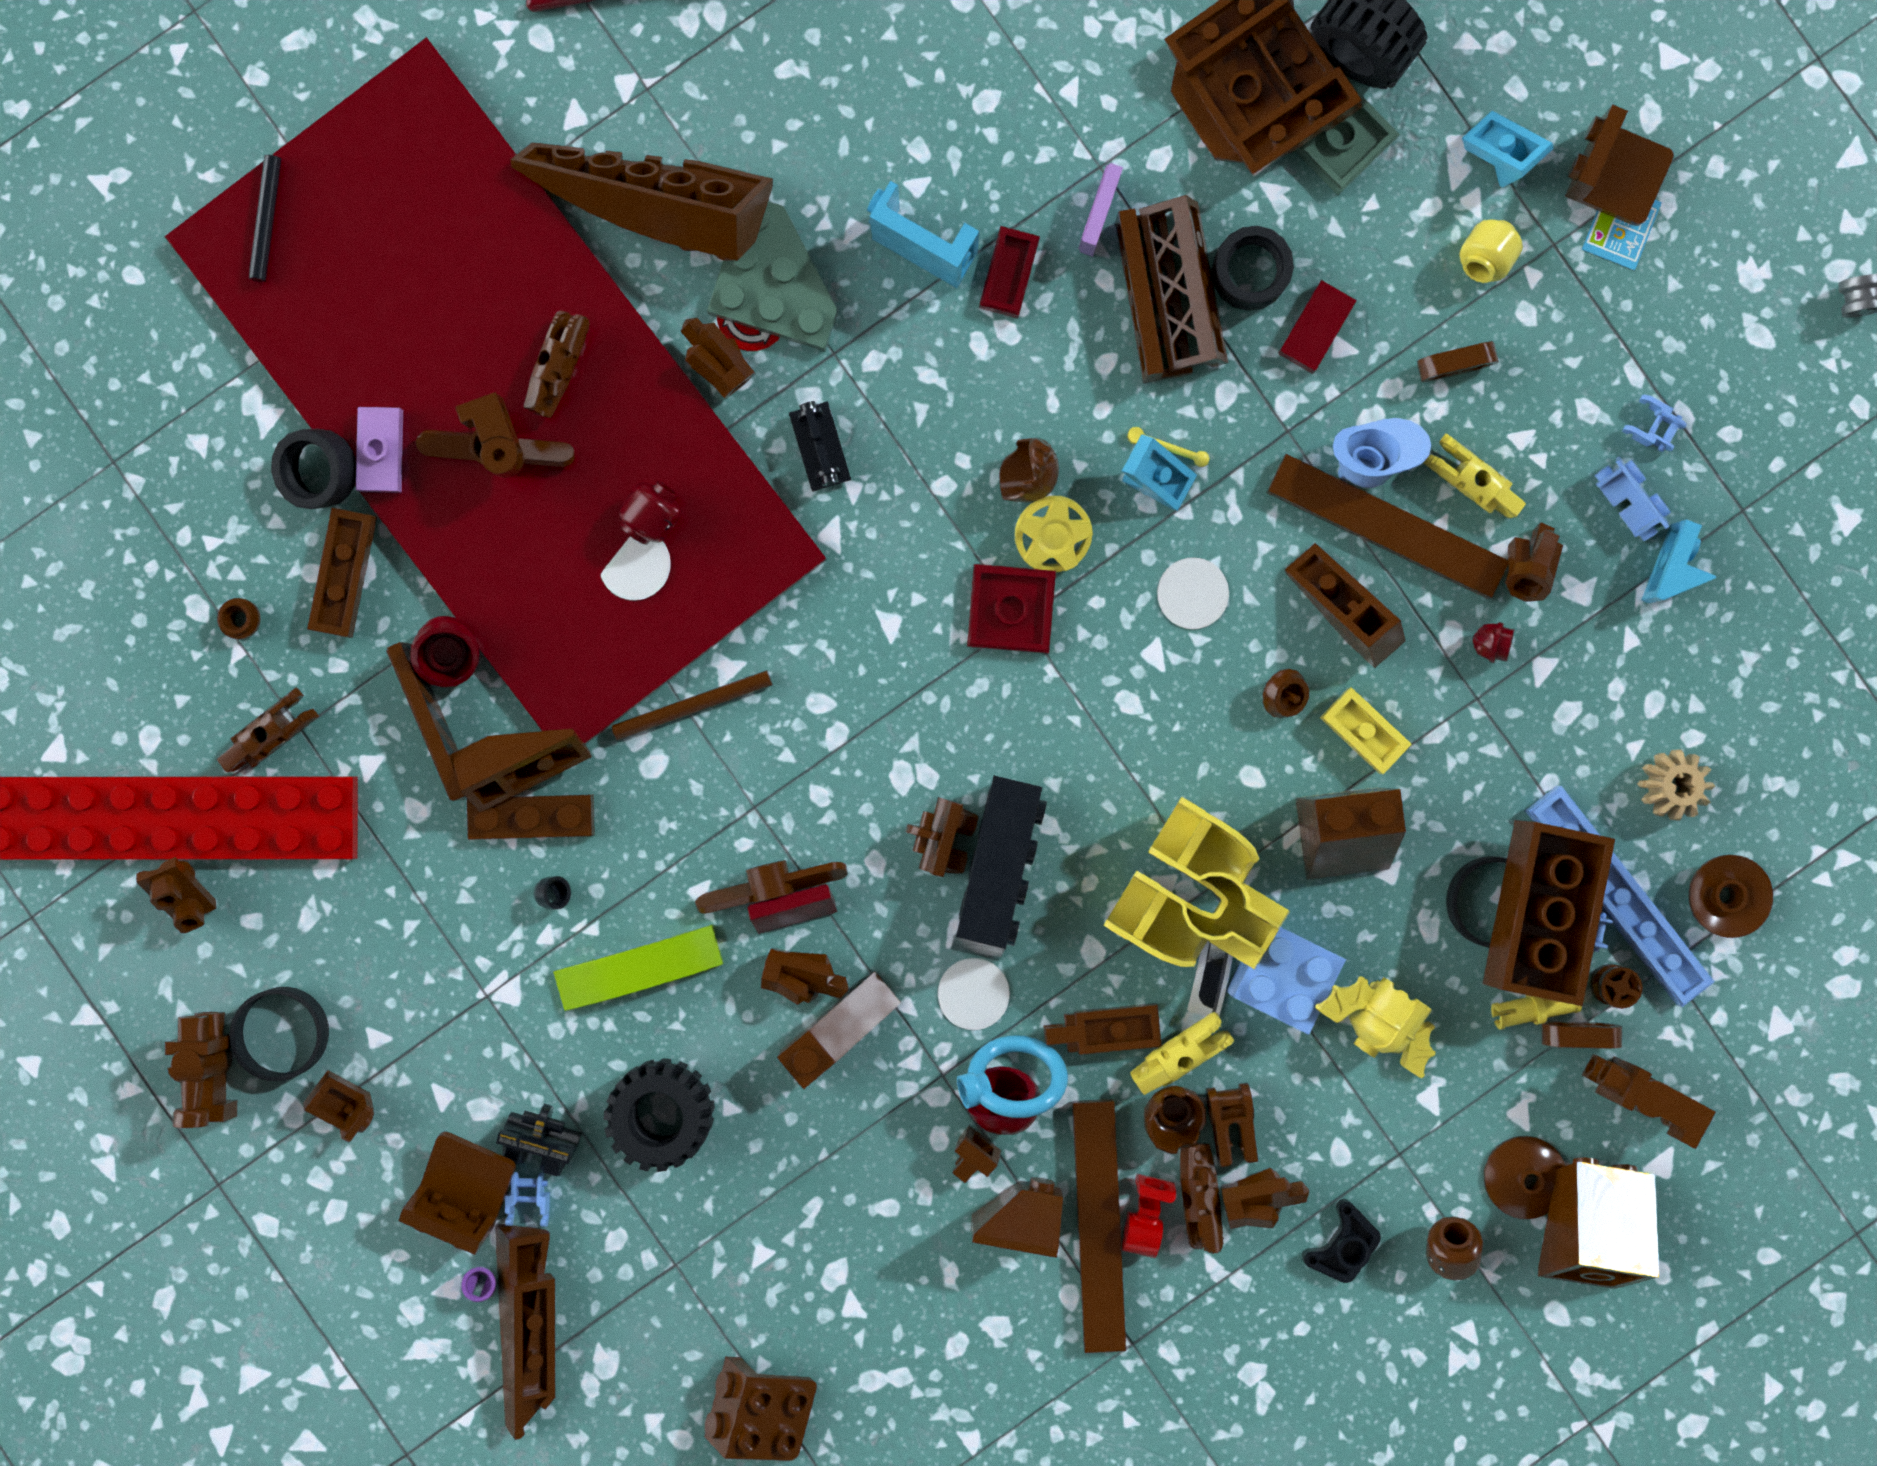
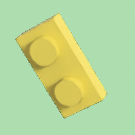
[1320,687,1412,774]

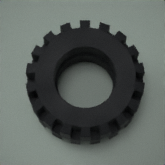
[1310,0,1428,89]
[603,1058,715,1172]

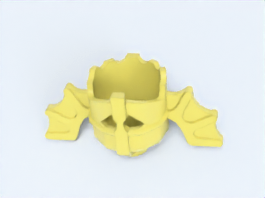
[1315,976,1435,1078]

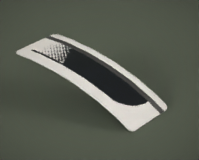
[1187,941,1233,1016]

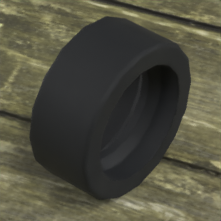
[1211,225,1294,311]
[271,428,356,509]

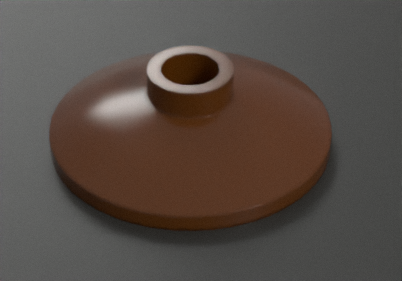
[1688,854,1773,938]
[1484,1136,1565,1219]

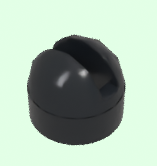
[533,876,571,910]

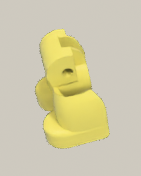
[1103,797,1290,970]

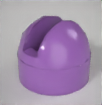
[461,1267,497,1302]

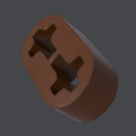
[1417,341,1499,382]
[1541,1021,1622,1049]

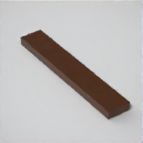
[1266,454,1508,599]
[1072,1099,1126,1353]

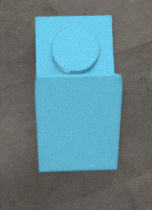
[1462,111,1554,188]
[1122,434,1197,511]
[1641,519,1716,603]

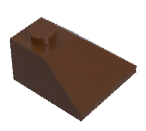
[971,1177,1063,1258]

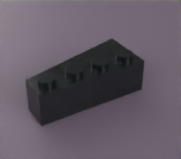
[950,775,1047,961]

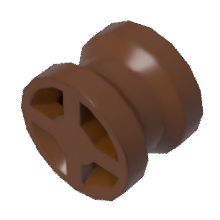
[1590,964,1643,1009]

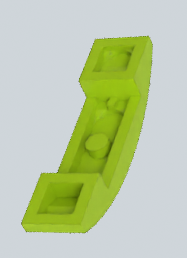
[553,924,724,1011]

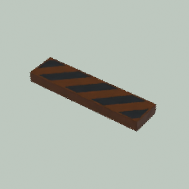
[386,642,467,801]

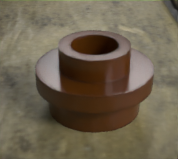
[217,598,261,639]

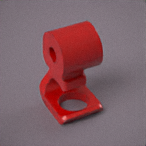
[1122,1174,1176,1259]

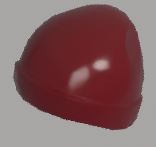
[410,616,479,687]
[967,1066,1041,1135]

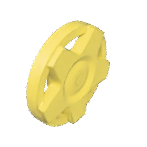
[1015,496,1093,573]

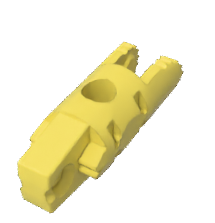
[1424,433,1526,518]
[1130,1012,1234,1095]

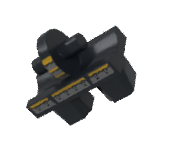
[496,1103,582,1176]

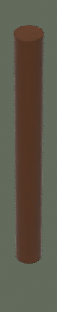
[612,670,773,741]

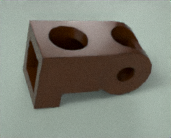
[455,392,524,478]

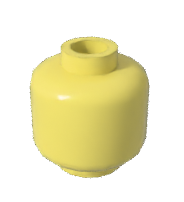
[1459,219,1523,283]

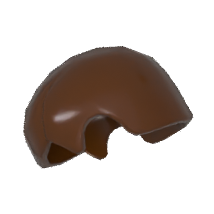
[1144,1086,1206,1154]

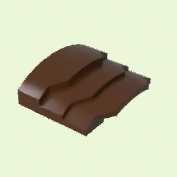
[1164,0,1362,177]

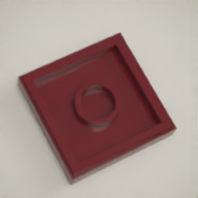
[967,564,1056,654]

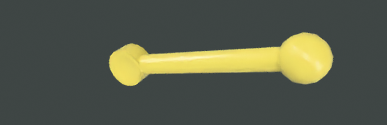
[1127,427,1210,467]

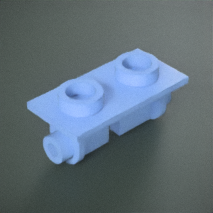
[1594,456,1671,541]

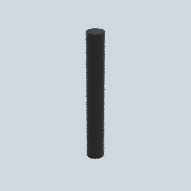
[248,155,282,282]

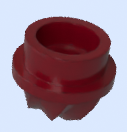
[1472,622,1515,663]

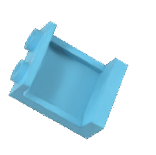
[867,181,979,288]

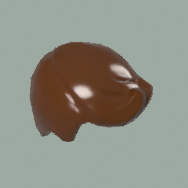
[999,438,1059,503]

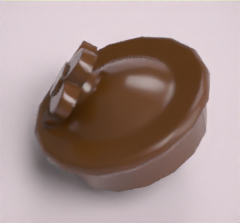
[1263,669,1309,718]

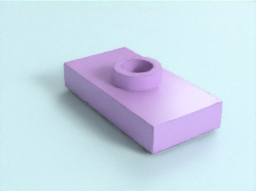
[356,407,403,493]

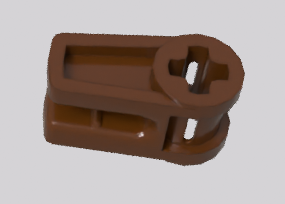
[1205,1083,1258,1167]

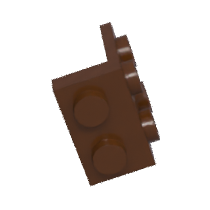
[1565,104,1674,226]
[398,1131,516,1255]
[704,1356,817,1461]

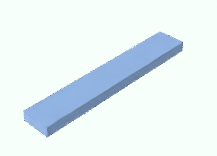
[1525,786,1715,1007]

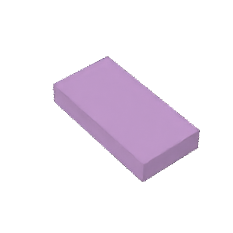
[1078,163,1123,257]

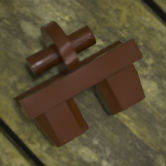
[905,797,979,877]
[136,857,216,933]

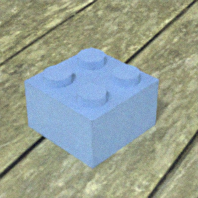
[1226,927,1346,1035]

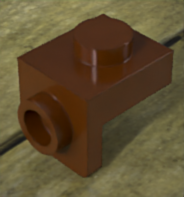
[303,1070,374,1143]

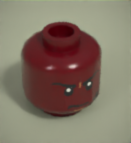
[619,481,682,545]

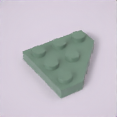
[707,201,838,352]

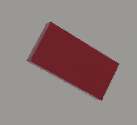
[979,226,1040,319]
[1277,280,1357,374]
[747,884,838,934]

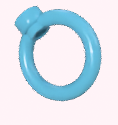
[957,1035,1068,1118]

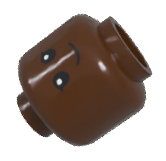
[1426,1216,1483,1281]

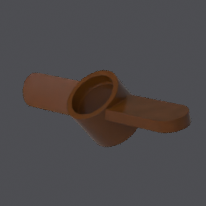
[416,430,575,467]
[695,860,848,914]

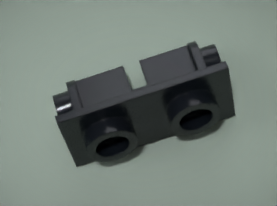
[789,401,851,492]

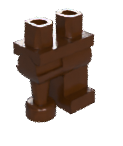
[165,1012,238,1128]
[1582,1054,1716,1149]

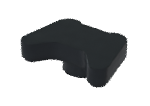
[1302,1199,1381,1283]

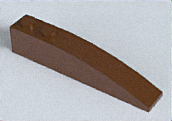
[511,142,773,261]

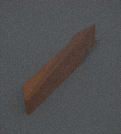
[495,1224,555,1440]

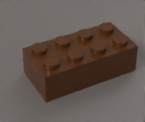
[1482,820,1615,1006]

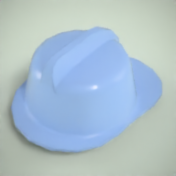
[1332,418,1431,488]

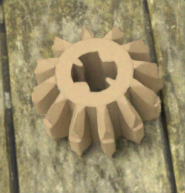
[1637,750,1715,820]

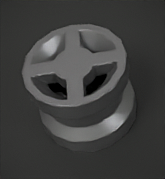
[1838,274,1877,318]

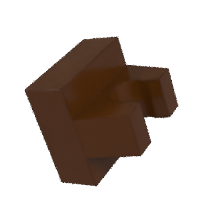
[952,1125,1001,1183]

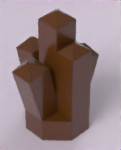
[681,317,756,399]
[1505,522,1563,602]
[761,948,849,1005]
[1221,1168,1309,1229]

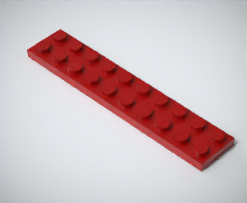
[0,776,358,860]

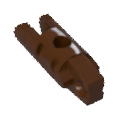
[524,310,590,418]
[217,687,319,772]
[1180,1142,1224,1254]

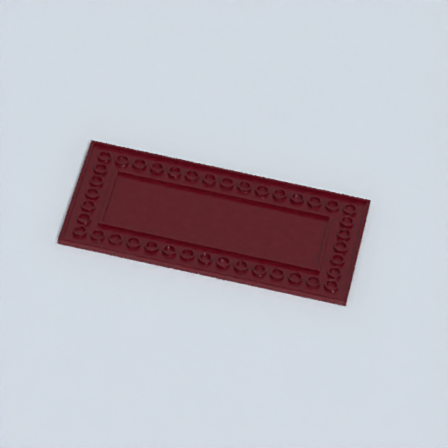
[164,37,827,745]

